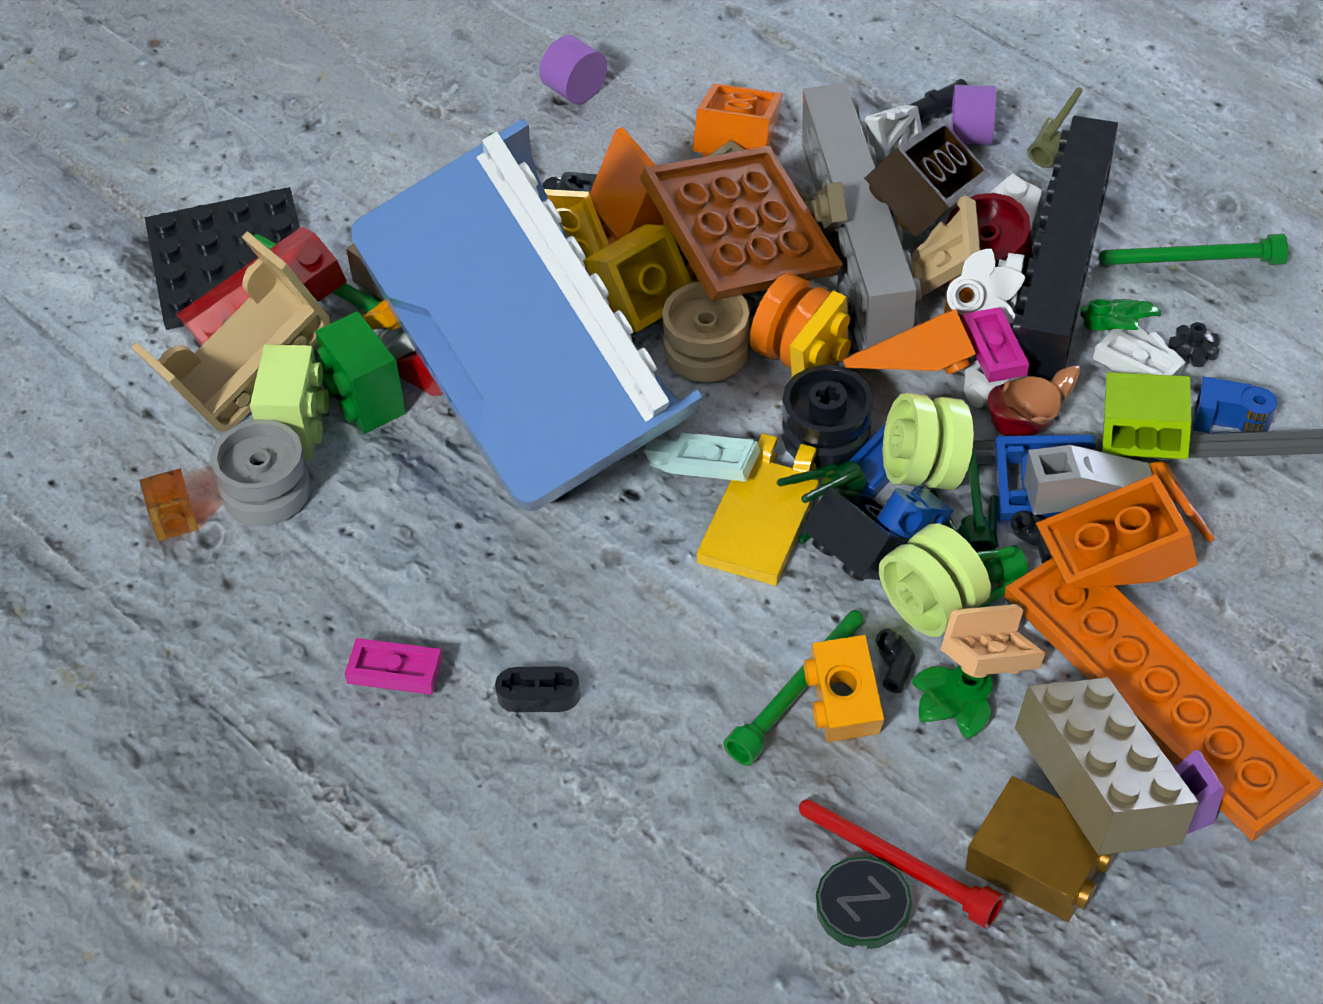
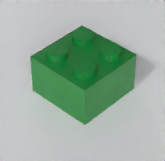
[314,311,406,434]

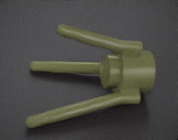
[1027,87,1083,168]

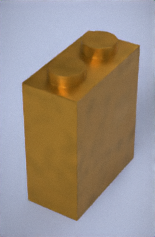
[965,776,1116,922]

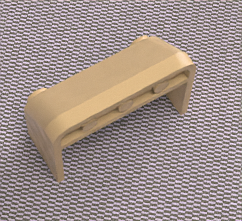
[131,232,330,432]

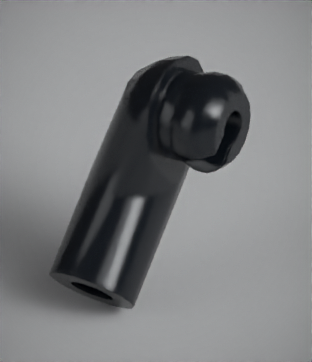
[1010,511,1052,564]
[875,628,916,693]

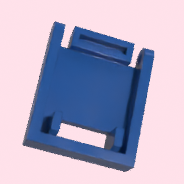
[994,435,1096,521]

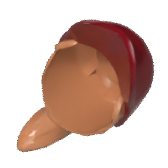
[988,366,1080,436]

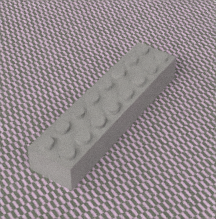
[802,83,921,349]

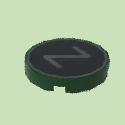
[815,856,912,949]

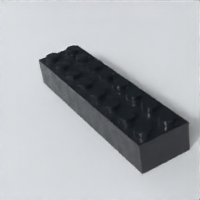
[1012,115,1118,382]

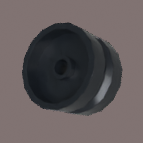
[782,364,873,469]

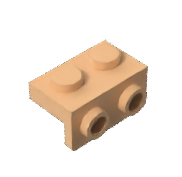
[940,604,1045,678]

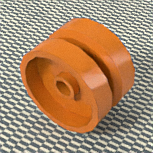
[750,273,832,369]

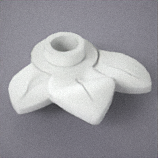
[946,249,1025,324]

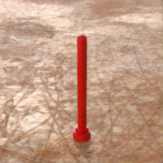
[799,799,1005,929]

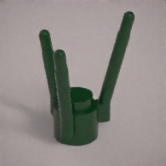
[930,448,999,552]
[777,461,866,544]

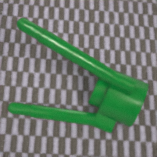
[976,545,1028,608]

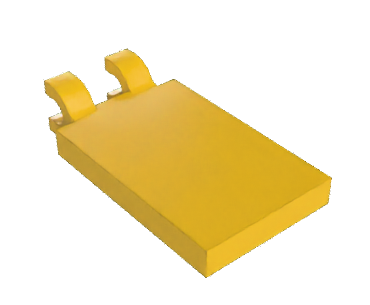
[696,433,819,586]

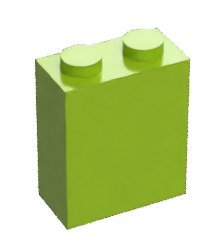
[1102,372,1191,459]

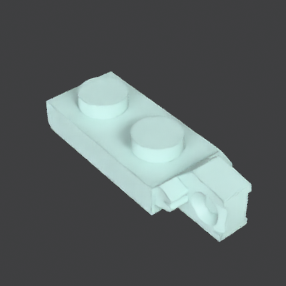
[644,433,760,482]

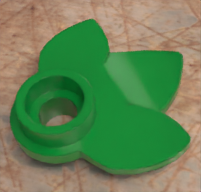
[1080,299,1161,331]
[912,666,993,739]

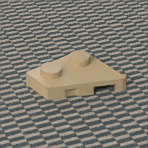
[911,195,980,296]

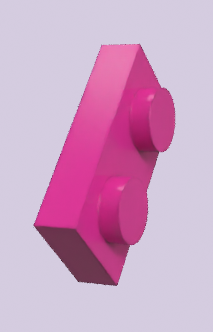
[961,307,1029,383]
[345,638,443,695]

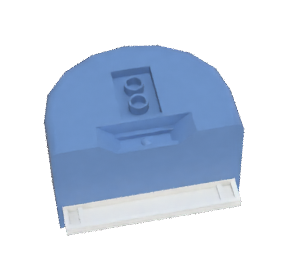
[351,118,702,511]

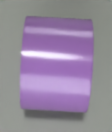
[539,35,607,104]
[951,85,996,145]

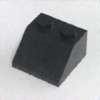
[802,487,910,582]

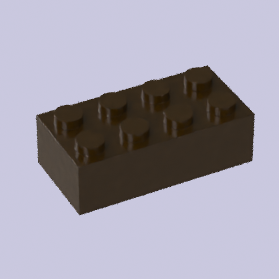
[864,118,991,237]

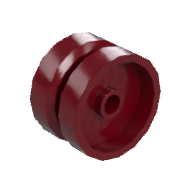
[945,193,1033,290]

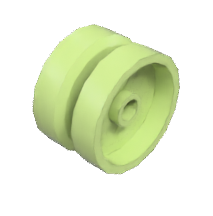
[882,393,974,490]
[879,523,991,637]

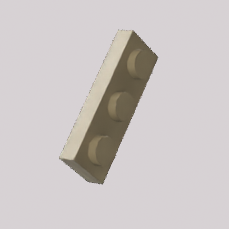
[806,181,848,235]

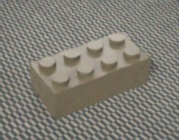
[1015,678,1199,855]

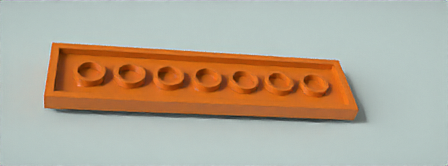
[1004,558,1323,842]

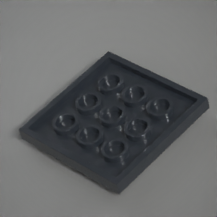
[144,187,300,330]

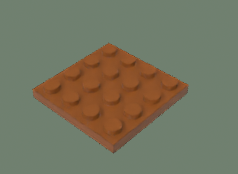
[639,146,843,301]

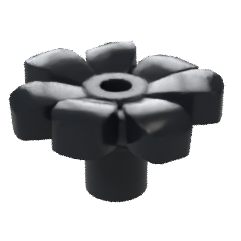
[1168,322,1220,367]

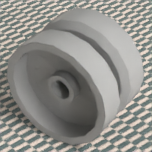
[210,419,311,526]

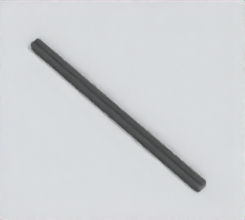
[973,429,1323,465]

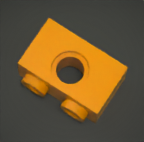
[803,635,884,743]

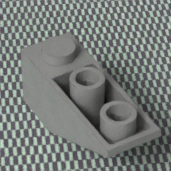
[1024,445,1152,515]

